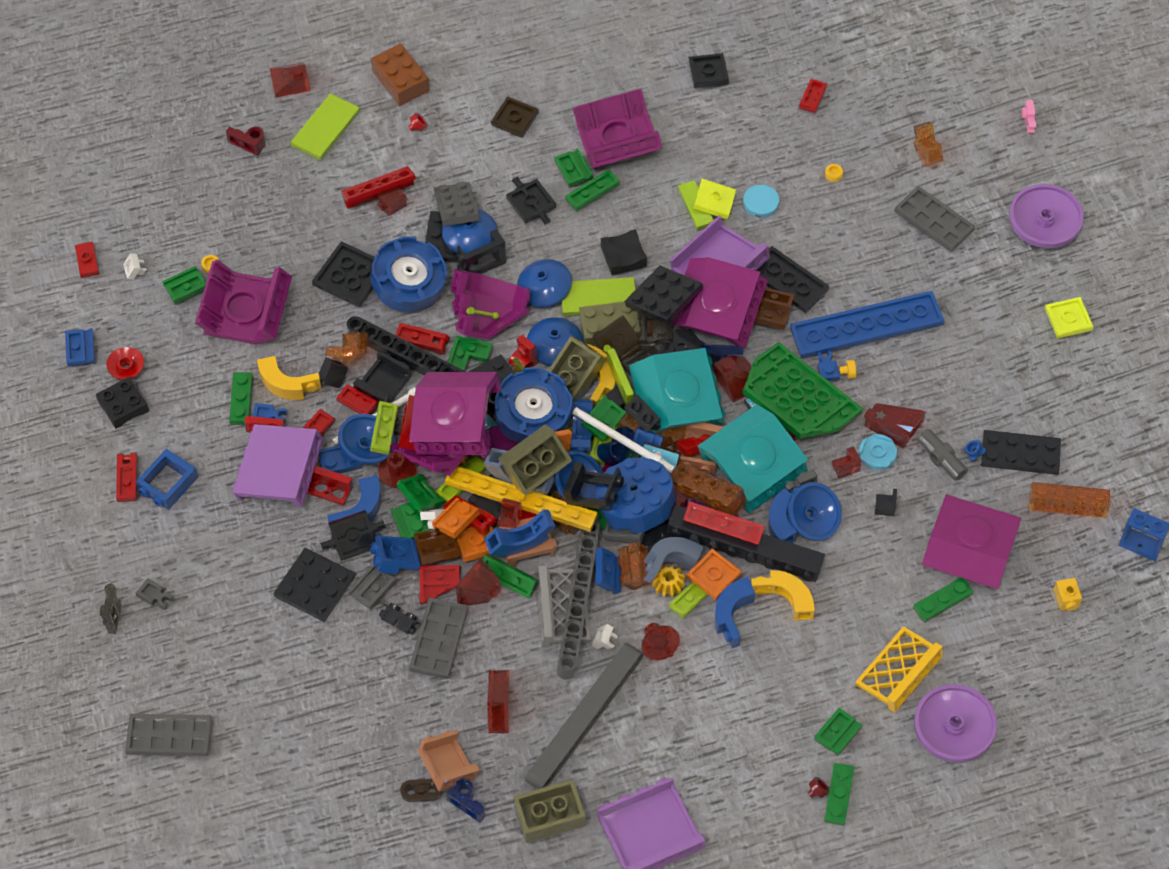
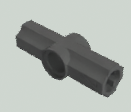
[917,429,968,480]

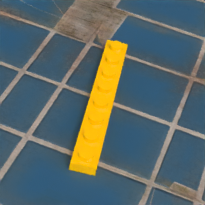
[445,466,598,532]

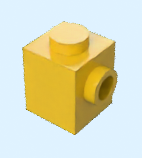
[1053,578,1082,611]

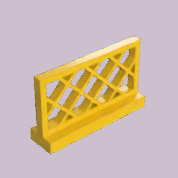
[855,626,943,713]

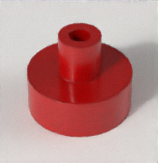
[408,113,427,131]

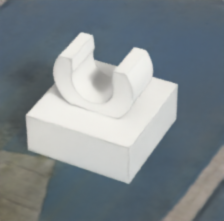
[123,253,146,280]
[420,509,445,529]
[591,624,618,649]

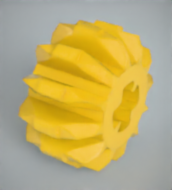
[652,564,685,598]

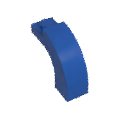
[571,399,593,452]
[327,475,381,523]
[768,487,798,543]
[484,509,555,556]
[715,577,755,648]

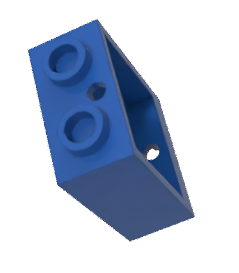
[136,449,198,510]
[1119,508,1169,561]

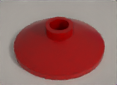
[106,347,144,380]

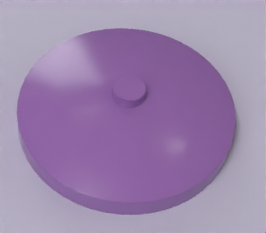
[1009,184,1084,248]
[914,684,997,763]

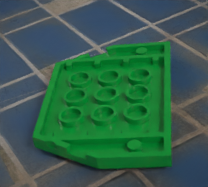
[743,342,863,439]

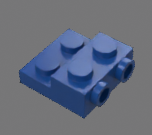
[370,535,420,574]

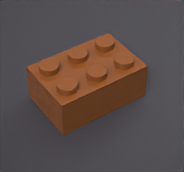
[371,43,430,107]

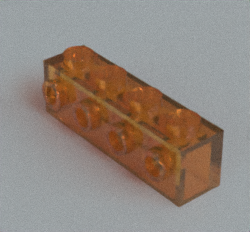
[670,462,747,516]
[1028,482,1110,518]

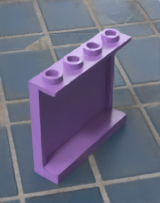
[670,216,770,275]
[233,424,323,507]
[597,777,705,869]

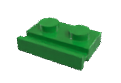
[554,148,593,188]
[162,266,206,304]
[581,395,626,442]
[390,502,429,539]
[814,708,863,757]

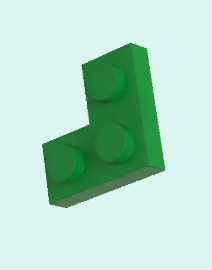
[447,336,493,371]

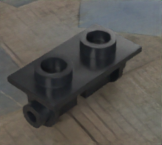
[624,394,661,433]
[379,602,421,635]

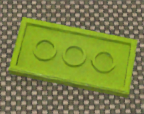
[290,93,360,161]
[562,277,635,316]

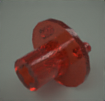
[378,452,417,488]
[642,623,680,661]

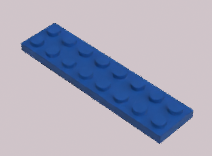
[790,291,944,358]

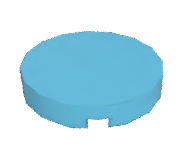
[743,185,779,218]
[859,434,897,470]

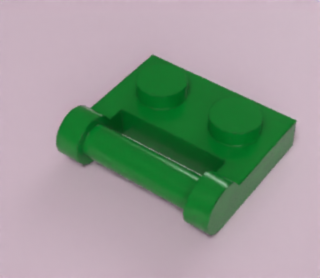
[397,474,446,513]

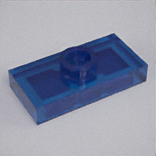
[701,344,744,358]

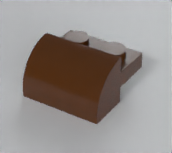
[754,288,795,330]
[414,528,460,565]

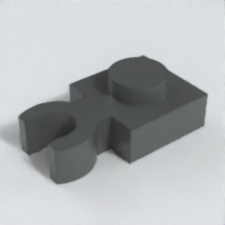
[785,470,818,493]
[136,578,173,610]

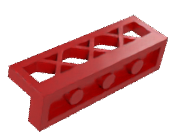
[341,166,416,209]
[307,465,353,506]
[683,501,765,545]

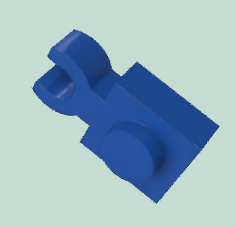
[817,350,840,382]
[252,403,287,424]

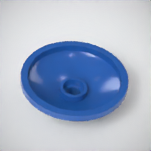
[442,209,497,254]
[517,259,572,308]
[527,317,583,366]
[338,414,395,464]
[554,450,603,507]
[788,482,842,541]

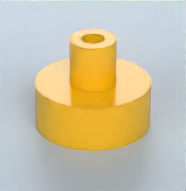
[839,360,856,379]

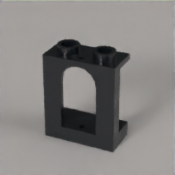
[456,229,506,274]
[563,462,624,510]

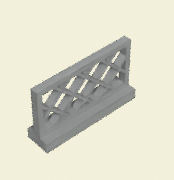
[536,566,591,646]

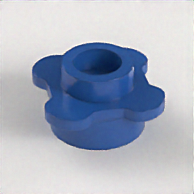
[964,440,986,461]

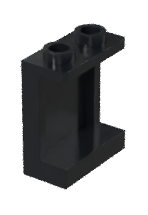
[353,351,411,404]

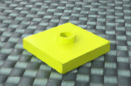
[693,179,736,220]
[1044,297,1094,339]

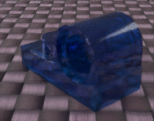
[597,427,633,467]
[446,778,485,823]

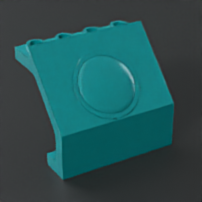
[629,348,726,436]
[698,404,808,513]

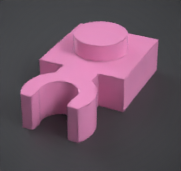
[1021,100,1036,133]

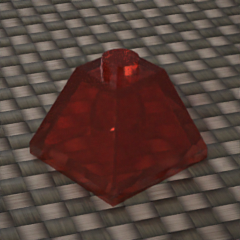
[269,62,310,98]
[713,355,752,403]
[456,558,501,606]

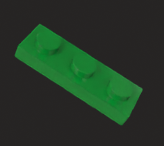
[565,169,620,212]
[229,372,253,425]
[478,553,538,599]
[913,577,974,623]
[824,763,854,826]

